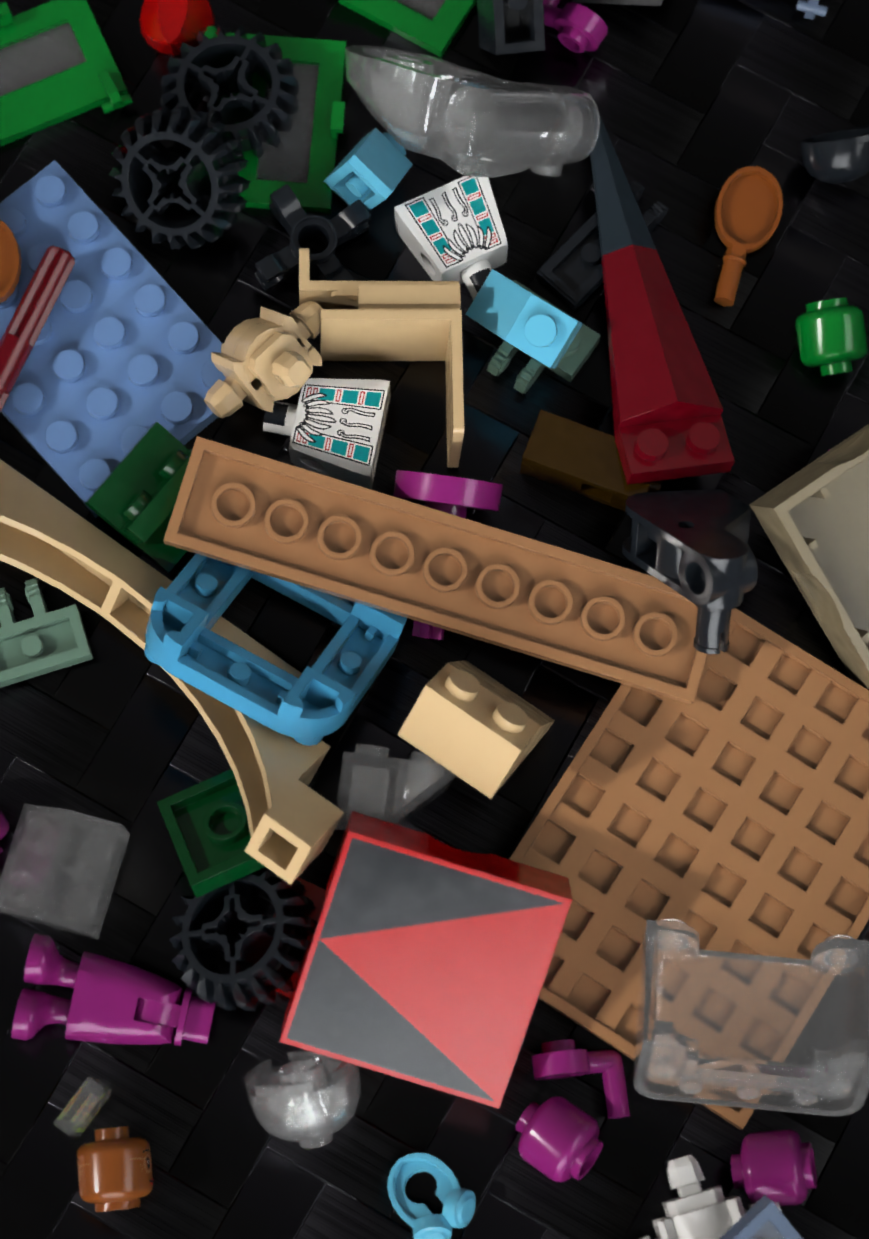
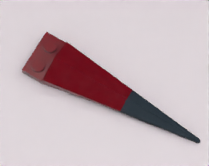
[585,98,735,485]

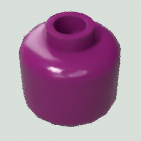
[516,1096,603,1182]
[731,1129,817,1206]

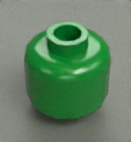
[795,297,868,377]

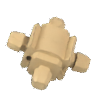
[204,301,323,418]

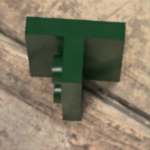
[85,422,192,573]
[157,769,265,898]

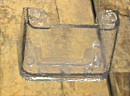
[634,919,869,1116]

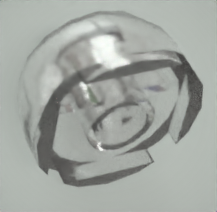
[244,1049,361,1149]

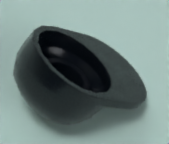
[800,124,869,184]

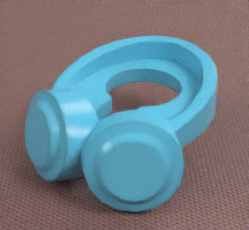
[387,1152,476,1239]

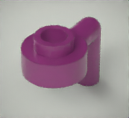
[543,0,608,53]
[531,1039,630,1119]

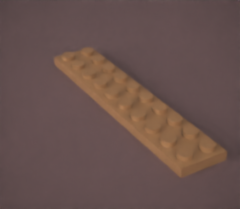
[163,436,707,704]

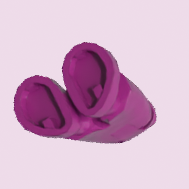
[11,933,216,1046]

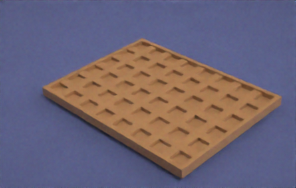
[509,608,869,1130]

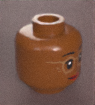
[76,1126,153,1212]

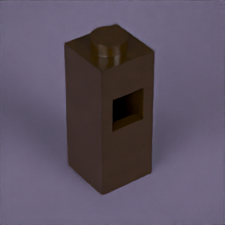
[520,410,663,511]

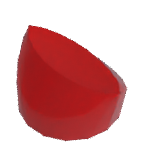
[140,0,214,56]

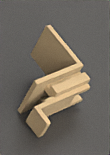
[299,248,464,468]

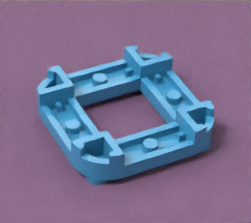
[144,554,407,746]

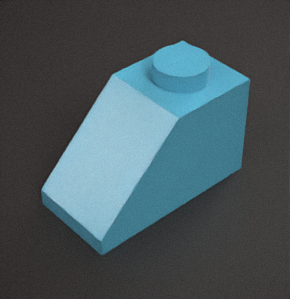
[323,127,413,211]
[465,269,583,369]

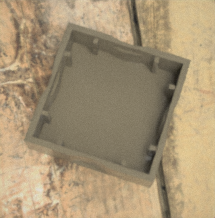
[749,424,869,689]

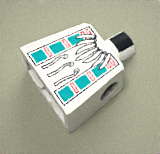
[394,168,508,300]
[263,378,391,490]

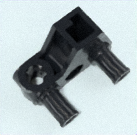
[622,489,758,654]

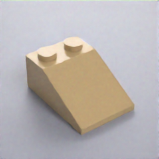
[397,660,555,799]

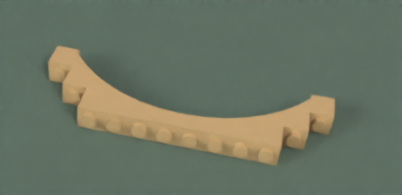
[0,459,344,885]

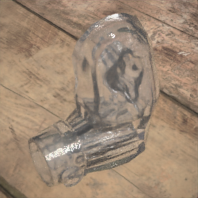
[345,45,600,178]

